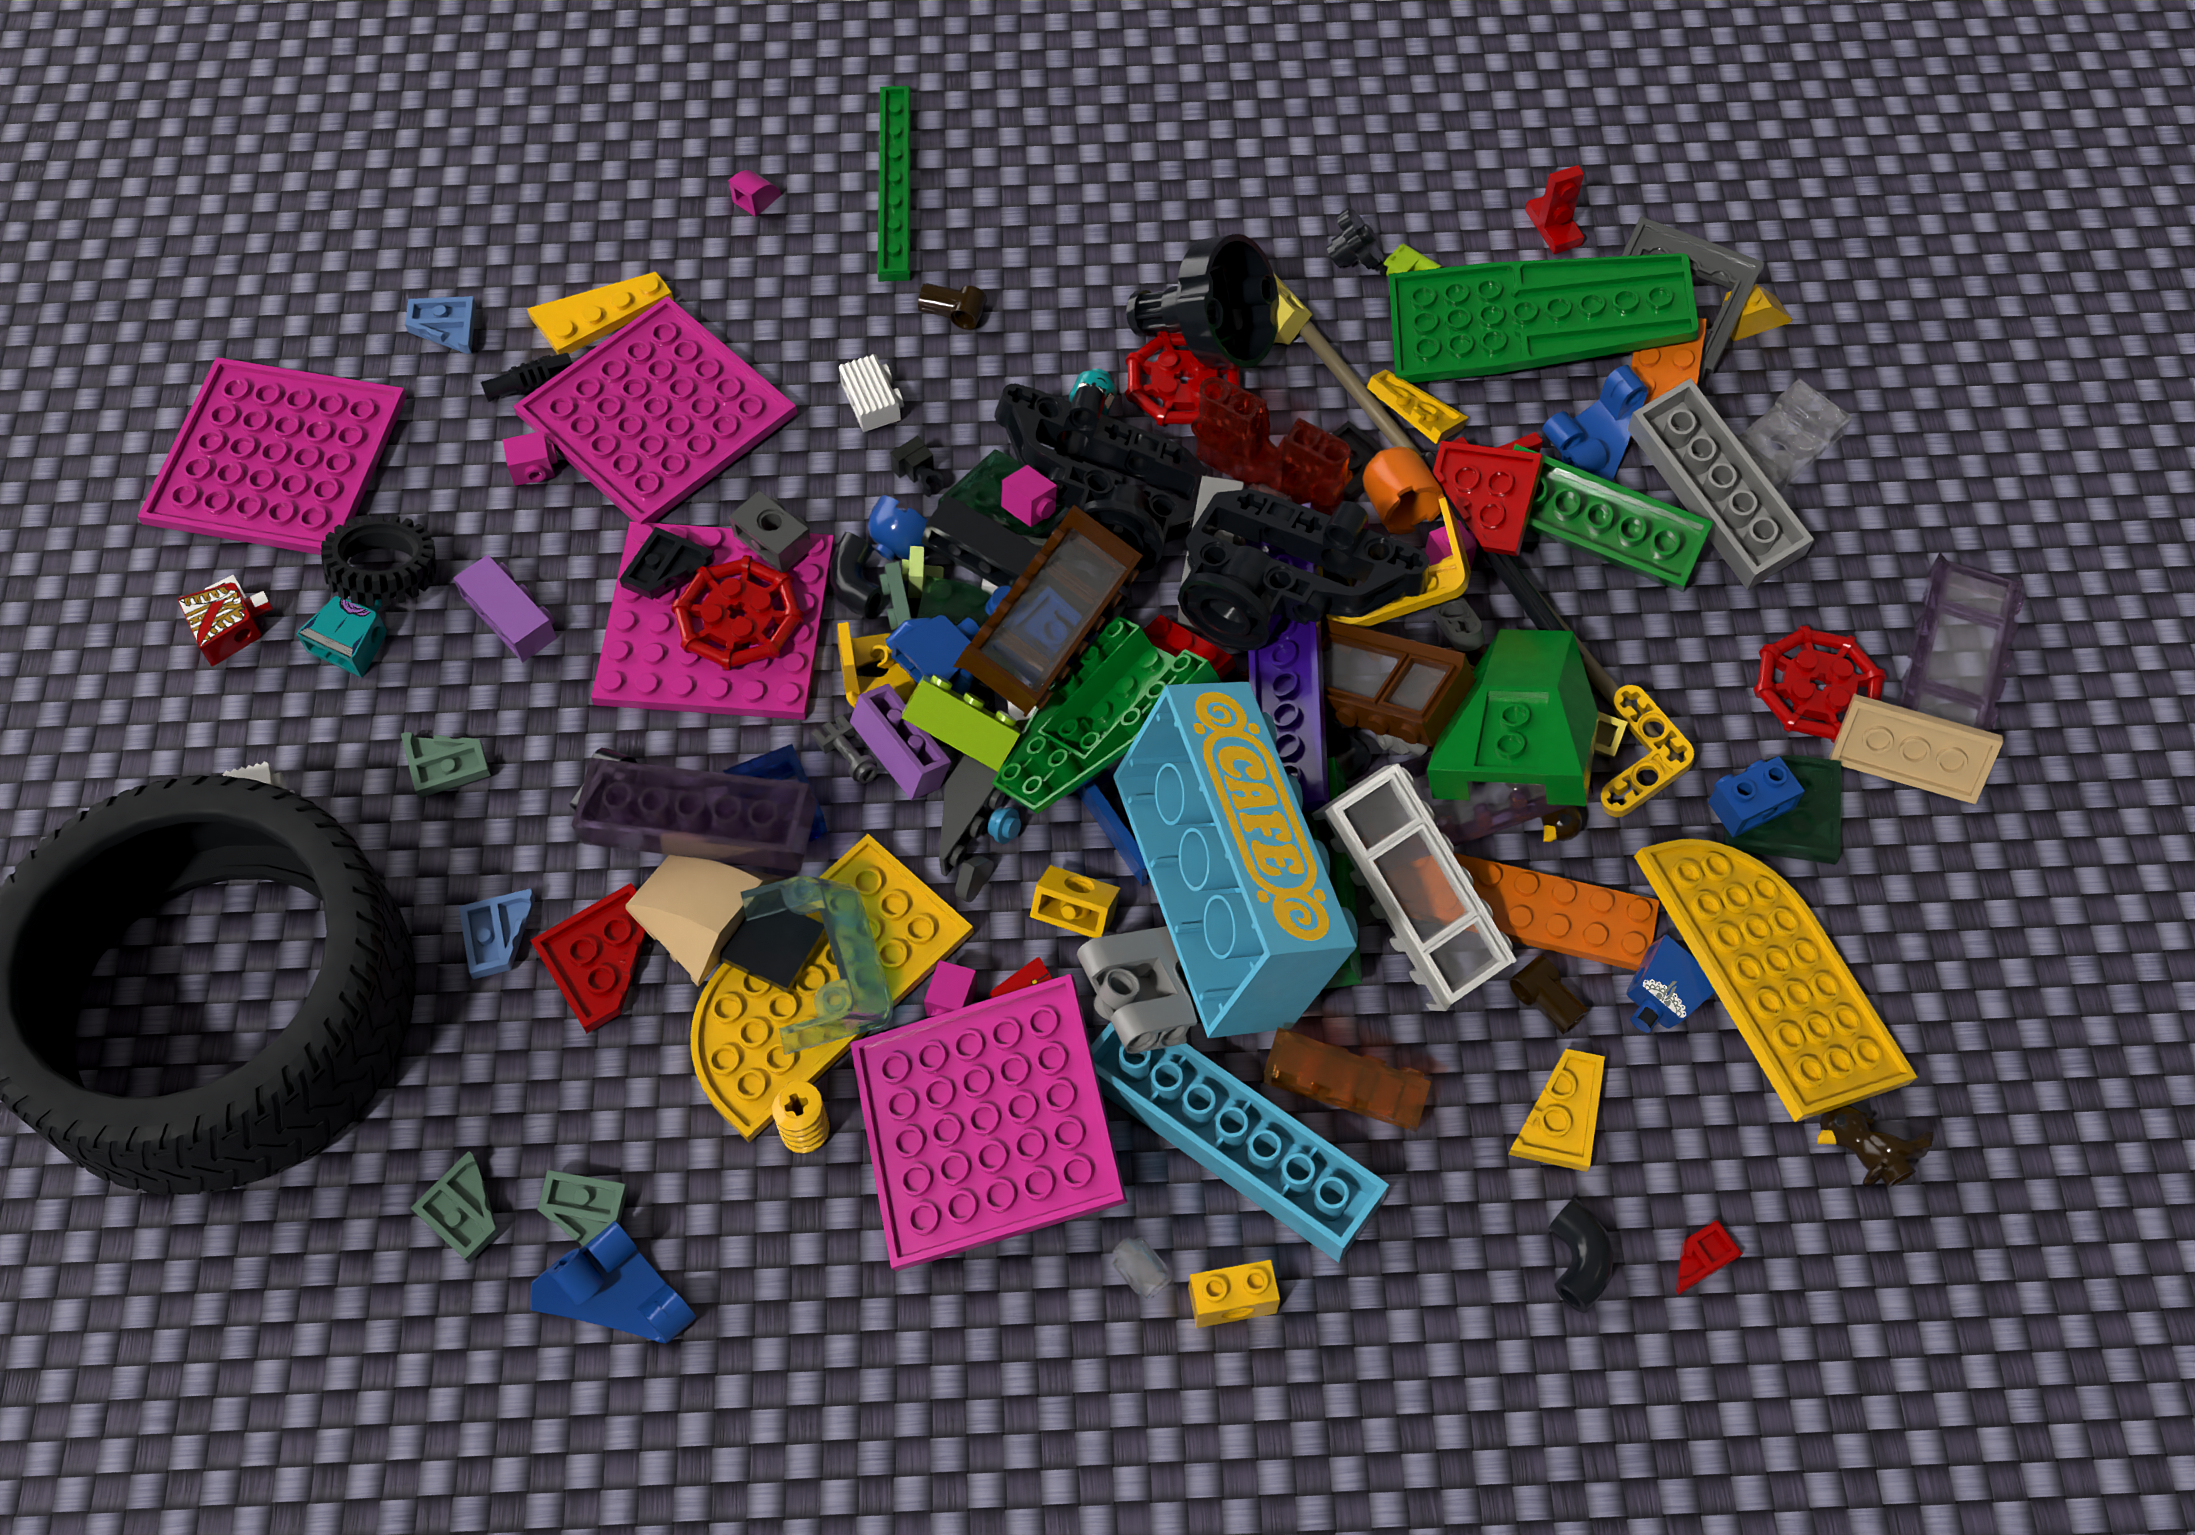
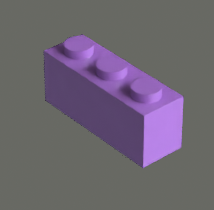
[453,554,557,663]
[850,683,951,801]

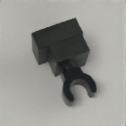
[890,435,945,497]

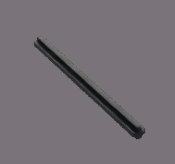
[1421,452,1584,662]

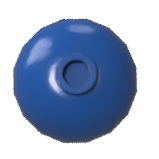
[868,495,929,561]

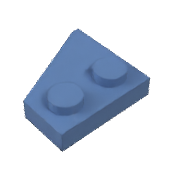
[405,296,476,354]
[459,888,535,979]

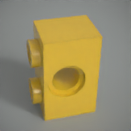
[1029,865,1121,938]
[1188,1260,1280,1328]

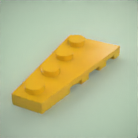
[527,272,674,355]

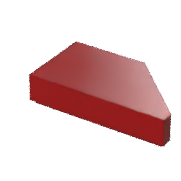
[1675,1220,1743,1295]

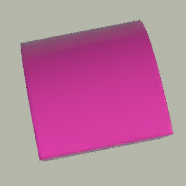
[728,170,781,217]

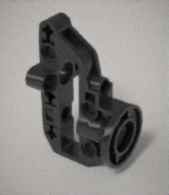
[994,383,1207,574]
[1178,489,1429,651]

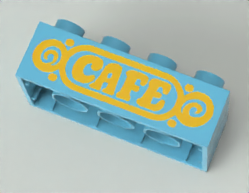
[1113,682,1358,1038]

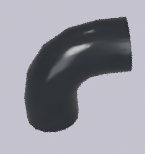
[829,532,886,619]
[1549,1198,1613,1313]

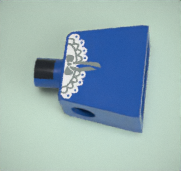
[1626,934,1715,1033]

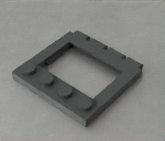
[1622,216,1764,382]

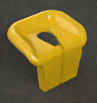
[837,622,916,708]

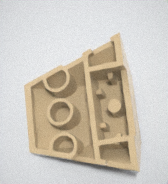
[625,853,785,987]

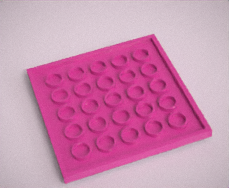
[513,296,797,525]
[137,357,407,555]
[591,522,835,720]
[850,974,1128,1272]

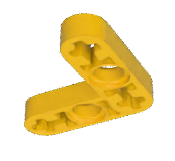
[1601,685,1694,817]

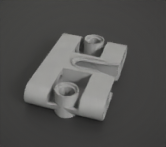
[1077,926,1197,1054]

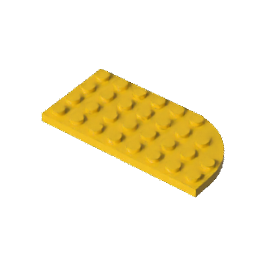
[691,834,974,1143]
[1634,839,1918,1122]

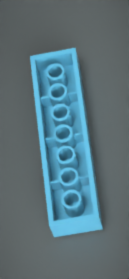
[1091,1022,1389,1263]

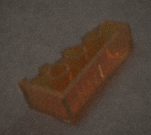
[1264,1027,1431,1132]

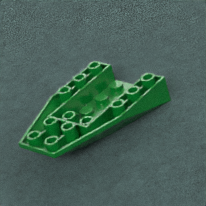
[992,616,1223,814]
[1427,629,1599,806]

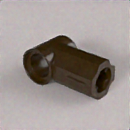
[918,283,987,330]
[1509,956,1589,1035]

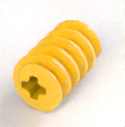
[772,1080,830,1154]

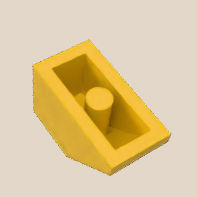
[1722,284,1792,341]

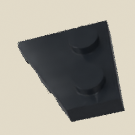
[619,527,716,600]

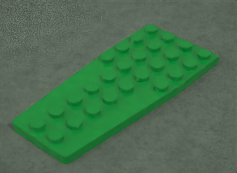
[1389,253,1699,383]

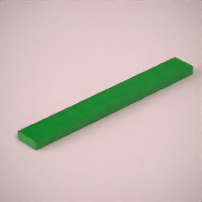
[877,86,911,282]

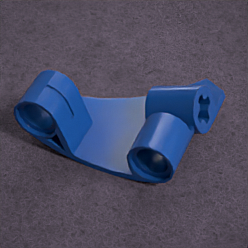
[1542,365,1648,482]
[530,1221,697,1344]

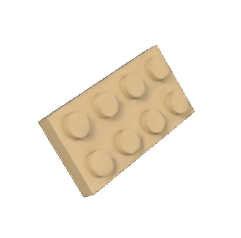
[1829,694,2003,805]

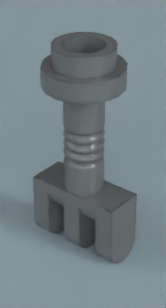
[810,714,878,784]

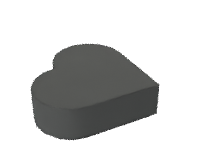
[955,855,994,903]

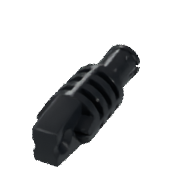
[480,353,573,402]

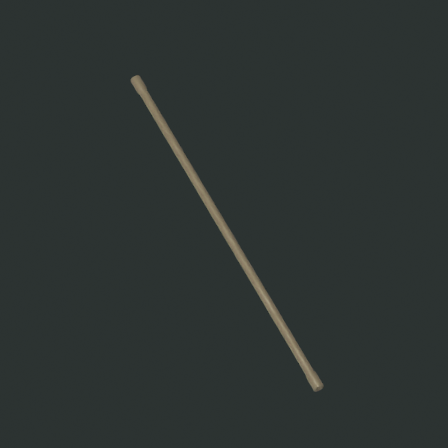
[1299,319,1684,763]

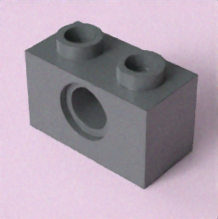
[729,491,812,573]

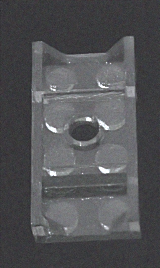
[1735,379,1853,493]

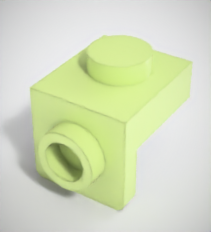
[902,546,943,600]

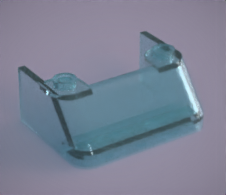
[740,875,893,1055]

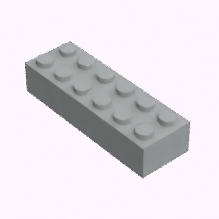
[1627,378,1814,590]

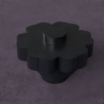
[1327,208,1384,270]

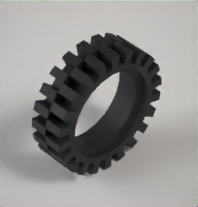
[321,514,436,606]

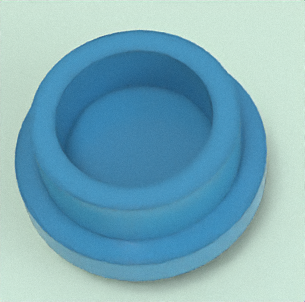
[988,807,1021,844]

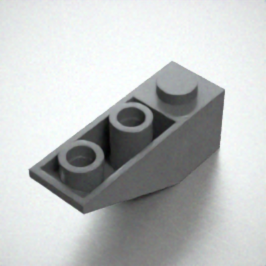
[939,755,1006,876]

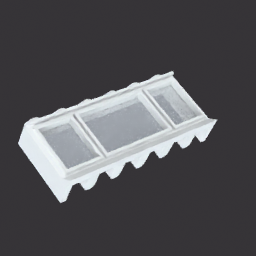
[1311,763,1517,1011]

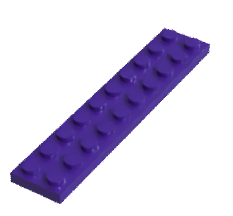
[1246,503,1329,813]

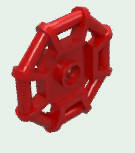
[1125,331,1243,428]
[671,555,804,671]
[1753,625,1887,743]

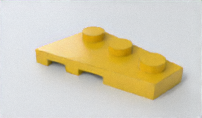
[1366,369,1469,444]
[1508,1048,1605,1172]

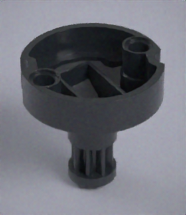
[1126,234,1279,370]

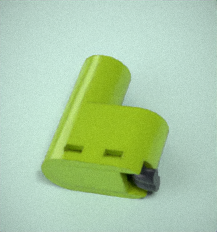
[1380,243,1443,277]

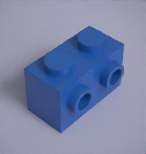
[1708,756,1805,838]

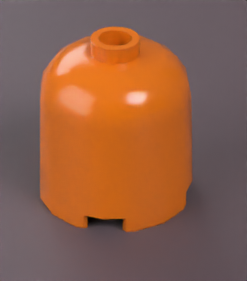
[1362,446,1445,535]

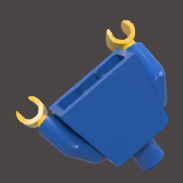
[870,615,980,696]

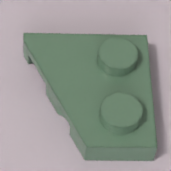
[879,561,911,630]
[401,732,491,798]
[411,1151,499,1263]
[537,1170,629,1246]

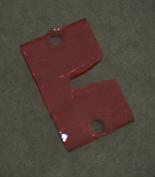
[1191,377,1353,516]

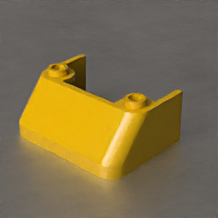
[1318,497,1471,628]

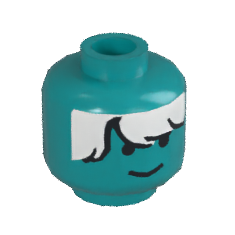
[1069,368,1118,415]

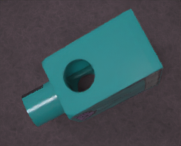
[296,596,387,678]

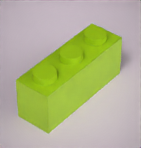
[901,674,1020,772]

